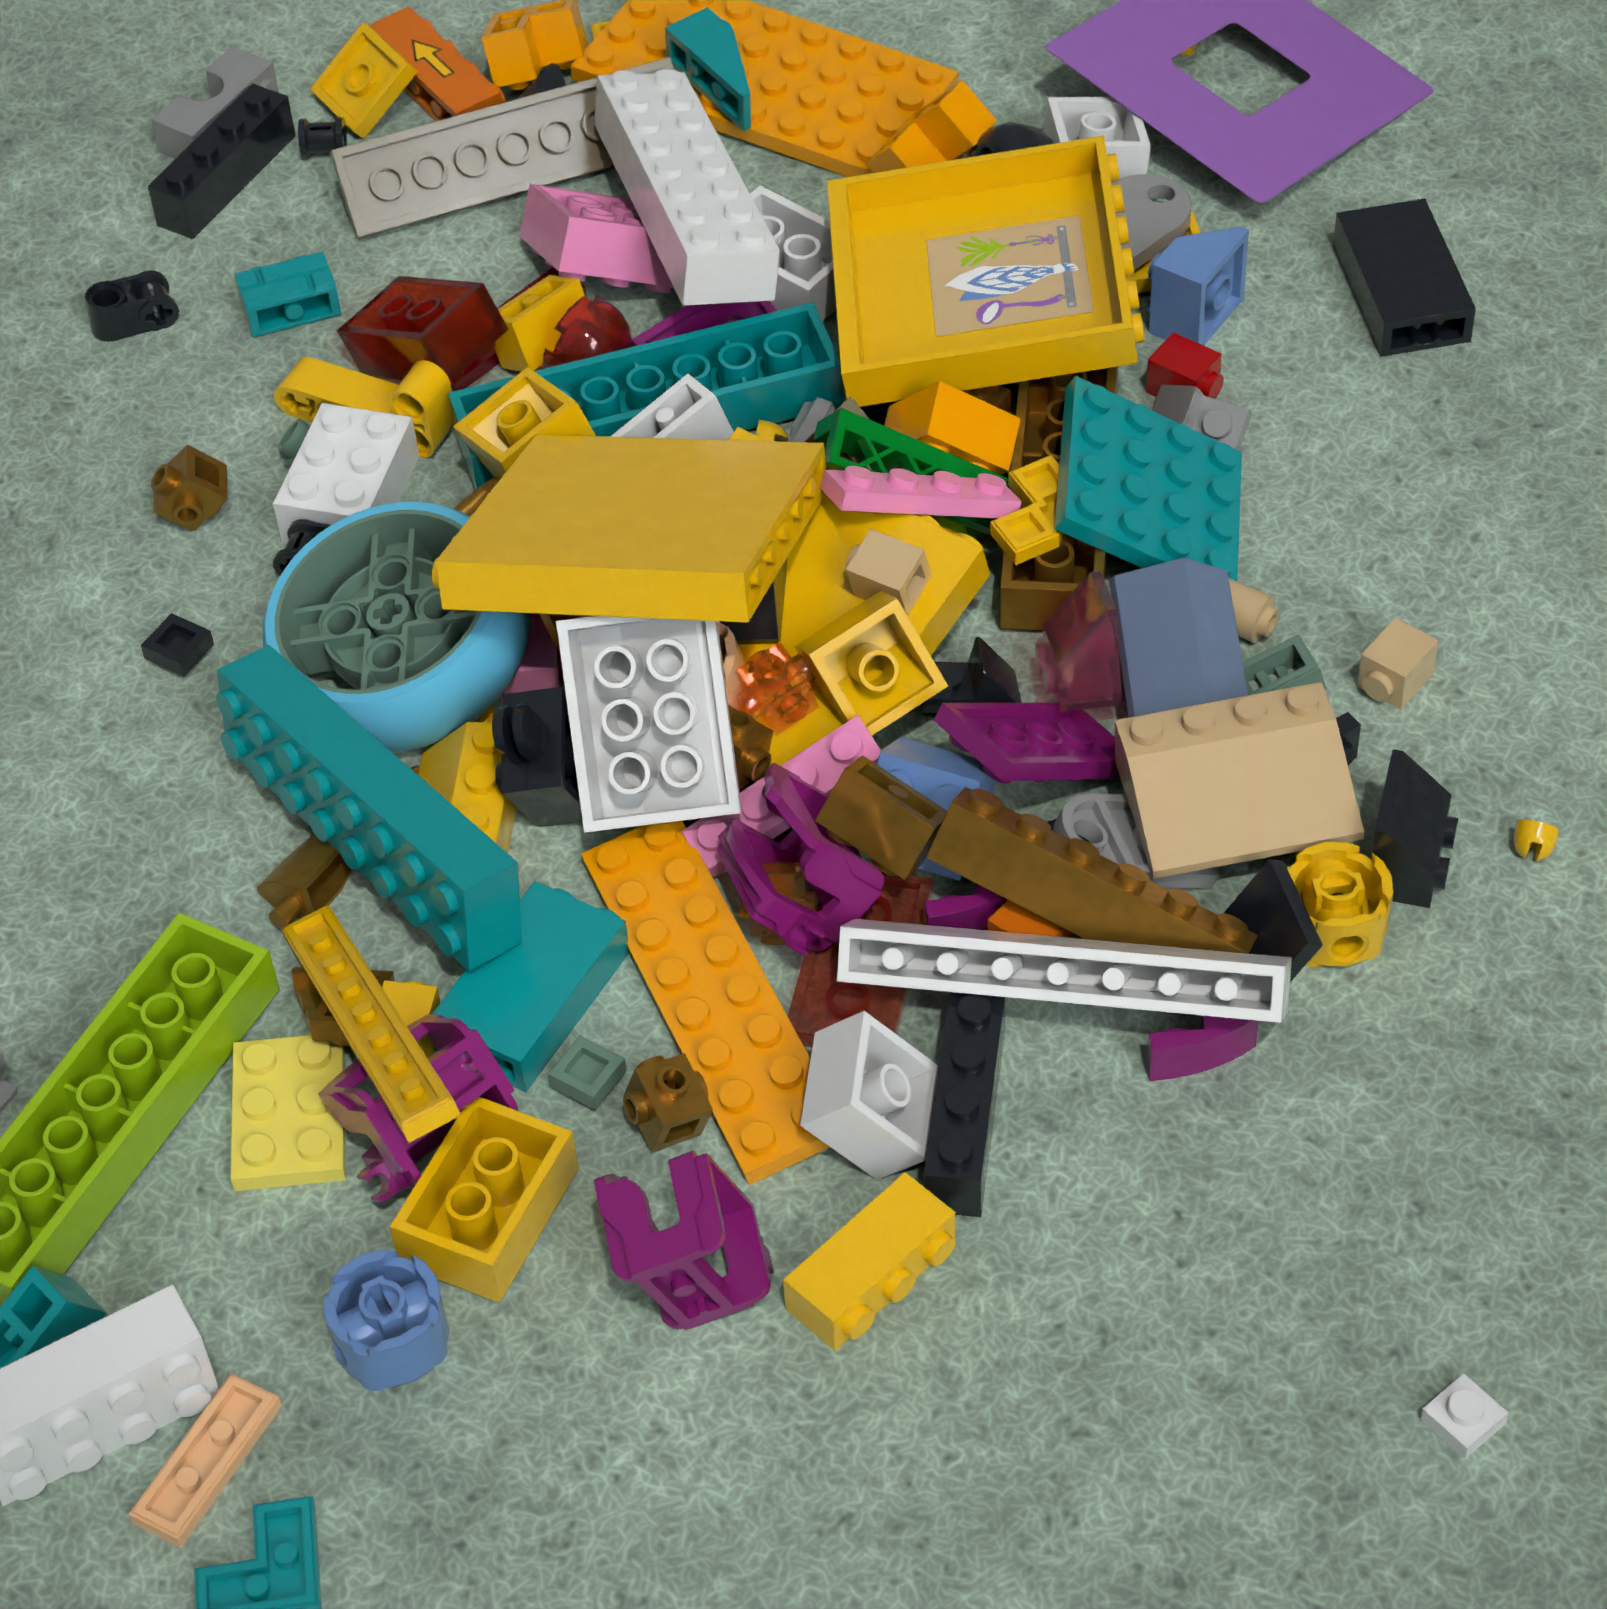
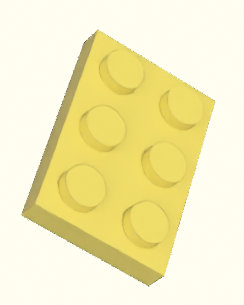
[231,1035,346,1191]

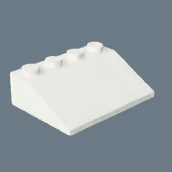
[556,616,742,833]

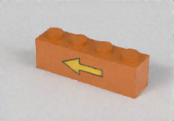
[369,6,506,122]

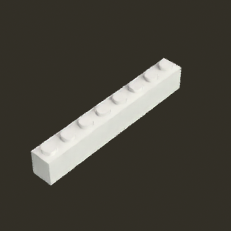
[837,919,1292,1023]

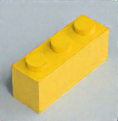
[783,1172,956,1351]

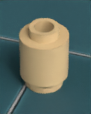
[1229,579,1280,643]

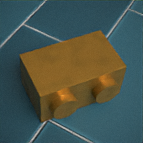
[815,755,947,880]

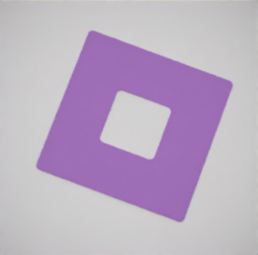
[1046,0,1433,203]

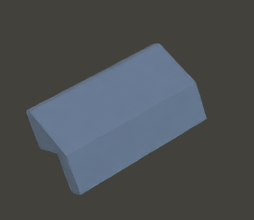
[1109,558,1248,717]

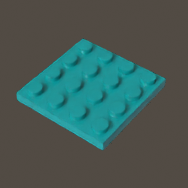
[1054,376,1242,582]

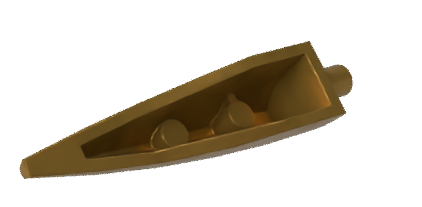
[257,766,420,929]

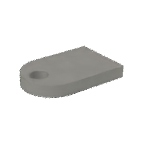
[1112,174,1191,270]
[1053,793,1220,889]

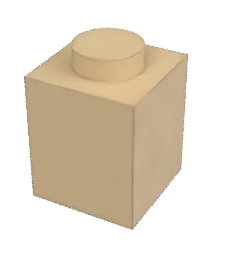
[845,529,932,616]
[1357,618,1439,710]

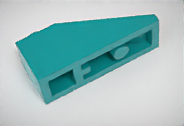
[665,7,751,131]
[0,1266,106,1369]

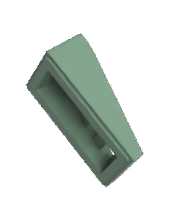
[1243,634,1327,695]

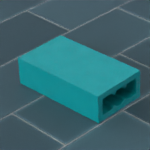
[431,881,630,1092]

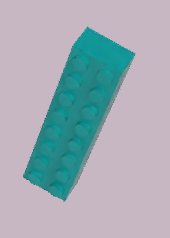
[448,302,844,490]
[216,645,522,971]

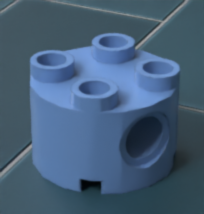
[323,1250,449,1391]

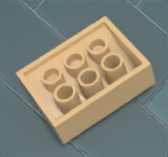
[1115,682,1364,879]

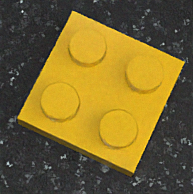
[310,21,418,139]

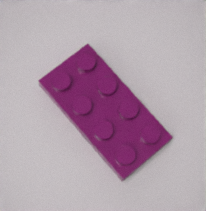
[934,703,1120,784]

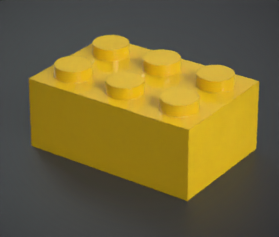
[390,1097,579,1303]

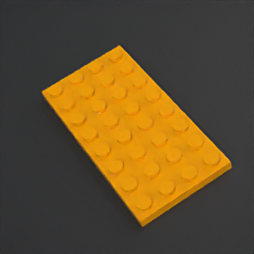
[571,0,959,177]

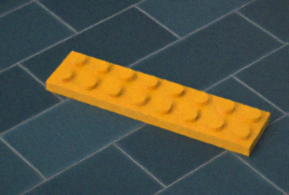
[581,821,830,1185]

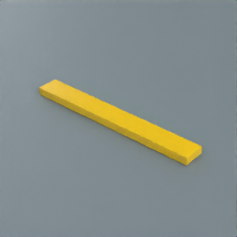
[281,905,461,1143]

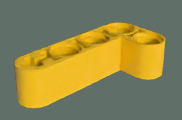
[274,357,454,458]

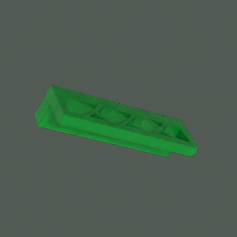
[814,408,1009,536]

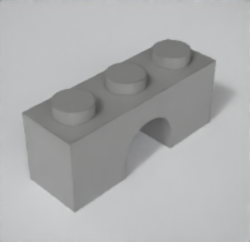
[151,46,279,159]

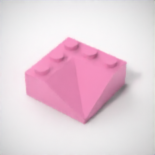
[519,183,673,293]

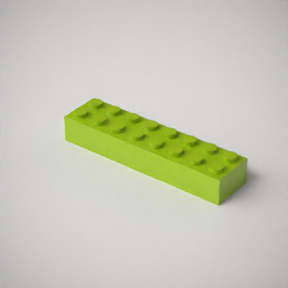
[0,912,280,1307]

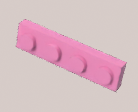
[820,466,1022,518]
[681,715,881,878]

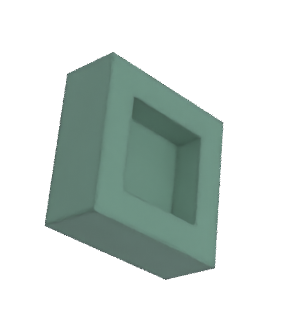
[548,1035,627,1110]

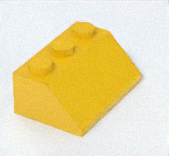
[418,722,517,853]

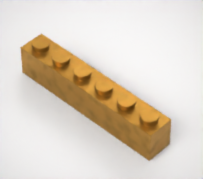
[926,787,1258,954]

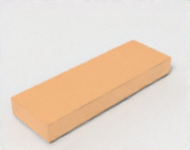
[128,1373,282,1548]

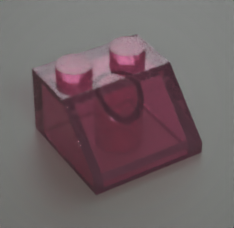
[1035,571,1122,712]

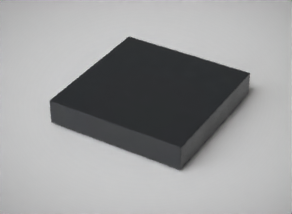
[1224,859,1323,982]

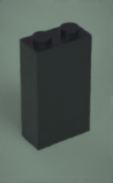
[1333,198,1476,357]

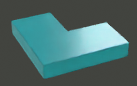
[194,1496,322,1609]

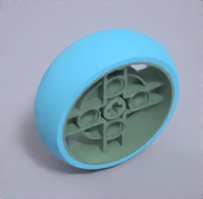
[263,502,530,752]

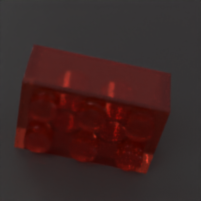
[336,276,509,384]

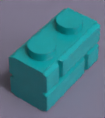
[234,251,342,338]

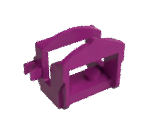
[716,763,885,957]
[318,1015,518,1202]
[594,1150,774,1330]

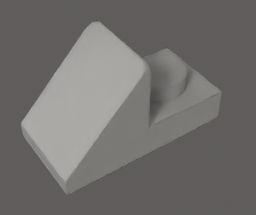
[1152,385,1252,451]

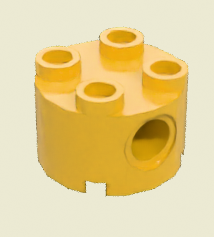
[1287,842,1393,967]

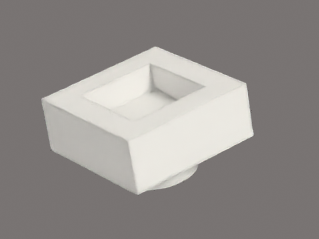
[1421,1374,1509,1459]

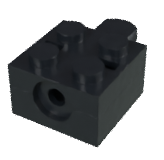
[492,687,583,827]

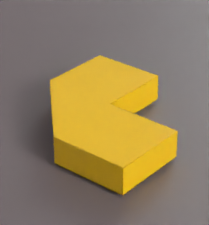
[990,455,1064,566]

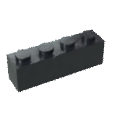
[148,83,296,240]
[924,992,1005,1217]

